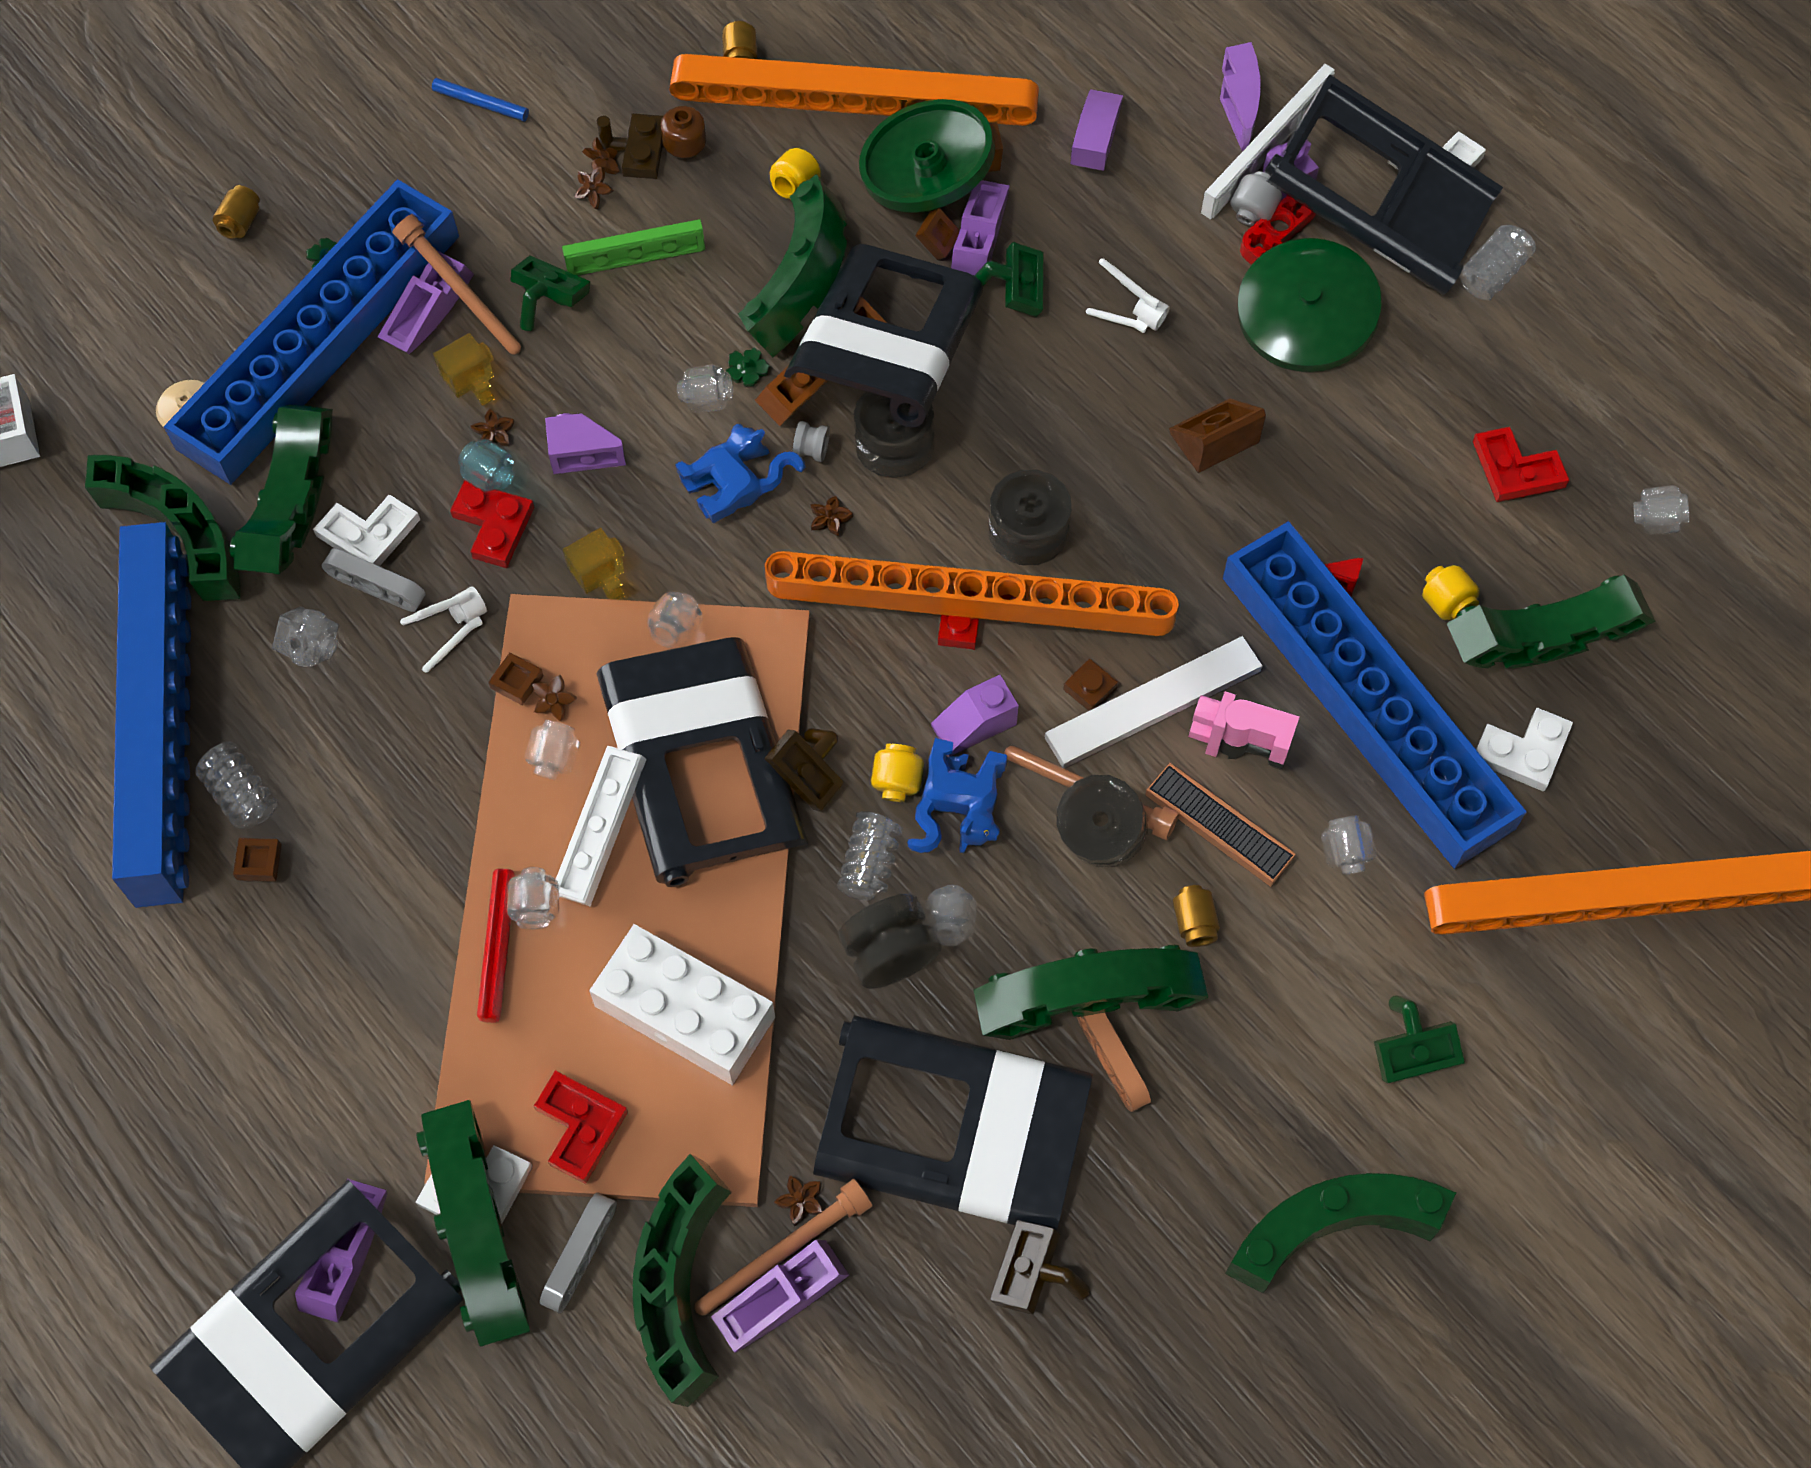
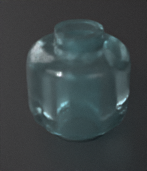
[458,439,515,493]

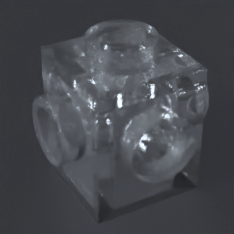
[272,606,339,667]

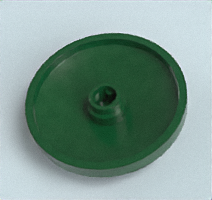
[859,99,996,212]
[1238,238,1382,372]

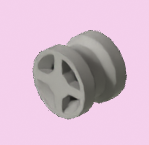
[793,421,830,462]

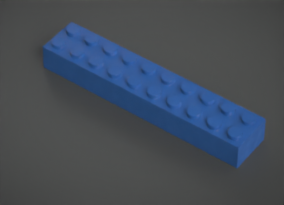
[164,179,459,485]
[1222,521,1527,869]
[112,522,191,908]

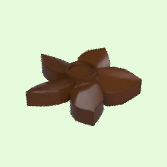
[582,137,619,175]
[574,167,614,209]
[470,409,514,450]
[810,496,853,536]
[533,675,577,721]
[774,1176,822,1226]

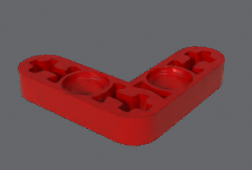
[1240,195,1316,265]

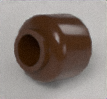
[660,106,707,158]

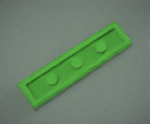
[562,219,705,276]

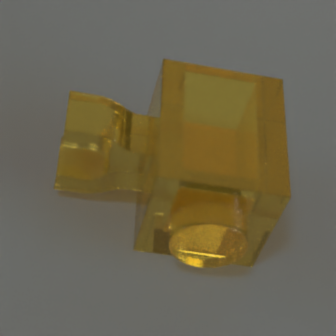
[433,333,494,406]
[563,527,625,600]

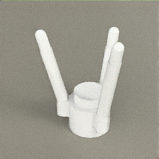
[1086,258,1170,333]
[400,586,487,673]

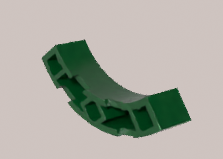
[738,174,847,358]
[230,404,333,574]
[85,455,240,601]
[1447,574,1656,669]
[974,945,1208,1040]
[416,1100,530,1347]
[633,1154,732,1407]
[1225,1173,1456,1293]

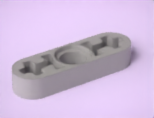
[322,548,426,612]
[540,1193,617,1313]

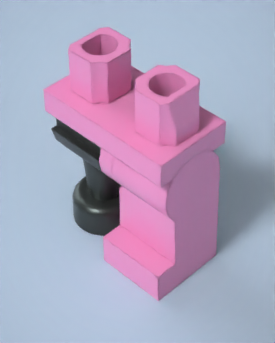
[1188,691,1299,770]

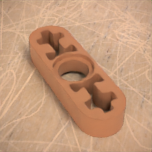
[1077,1013,1151,1112]

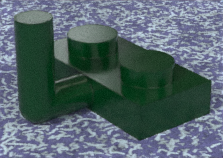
[974,242,1044,317]
[510,256,591,331]
[1374,995,1465,1083]

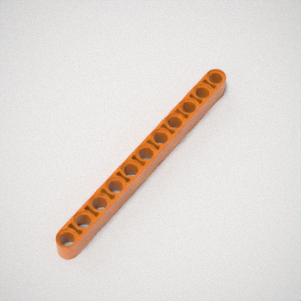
[669,54,1039,126]
[765,551,1179,636]
[1424,851,1811,934]

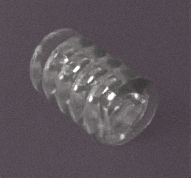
[1461,224,1536,300]
[196,741,278,829]
[837,811,903,900]

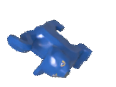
[675,424,806,523]
[907,738,1007,853]

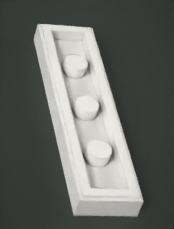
[551,746,646,906]

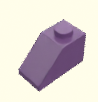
[545,413,626,474]
[931,675,1019,757]

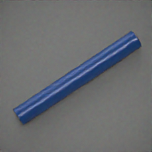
[432,78,529,122]

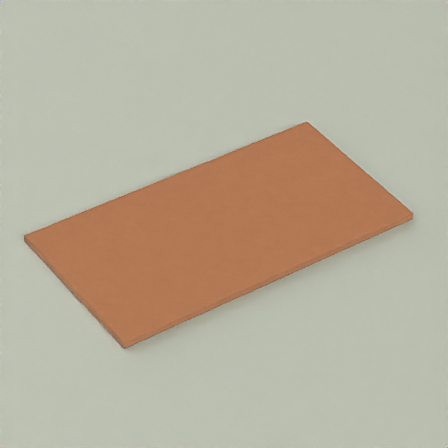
[424,594,810,1207]

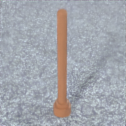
[392,214,521,355]
[1004,746,1180,841]
[695,1179,873,1316]

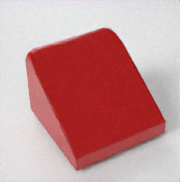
[1324,558,1363,597]

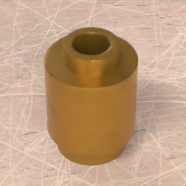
[723,21,757,59]
[212,185,260,239]
[1173,885,1220,947]

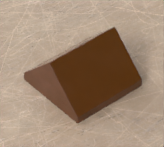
[1169,398,1266,473]

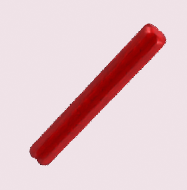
[477,868,516,1023]

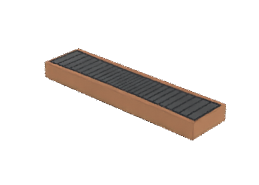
[1145,763,1296,887]

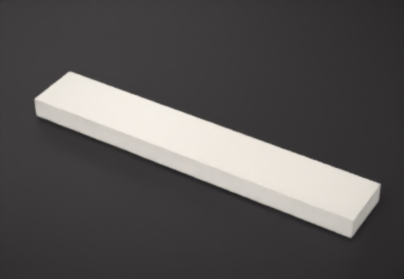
[1201,64,1335,219]
[1045,636,1262,768]

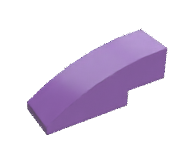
[1220,42,1260,151]
[1070,89,1123,171]
[951,180,1010,275]
[378,251,474,354]
[295,1179,387,1323]
[711,1239,849,1352]

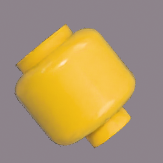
[770,148,821,200]
[1422,565,1480,621]
[871,744,924,802]

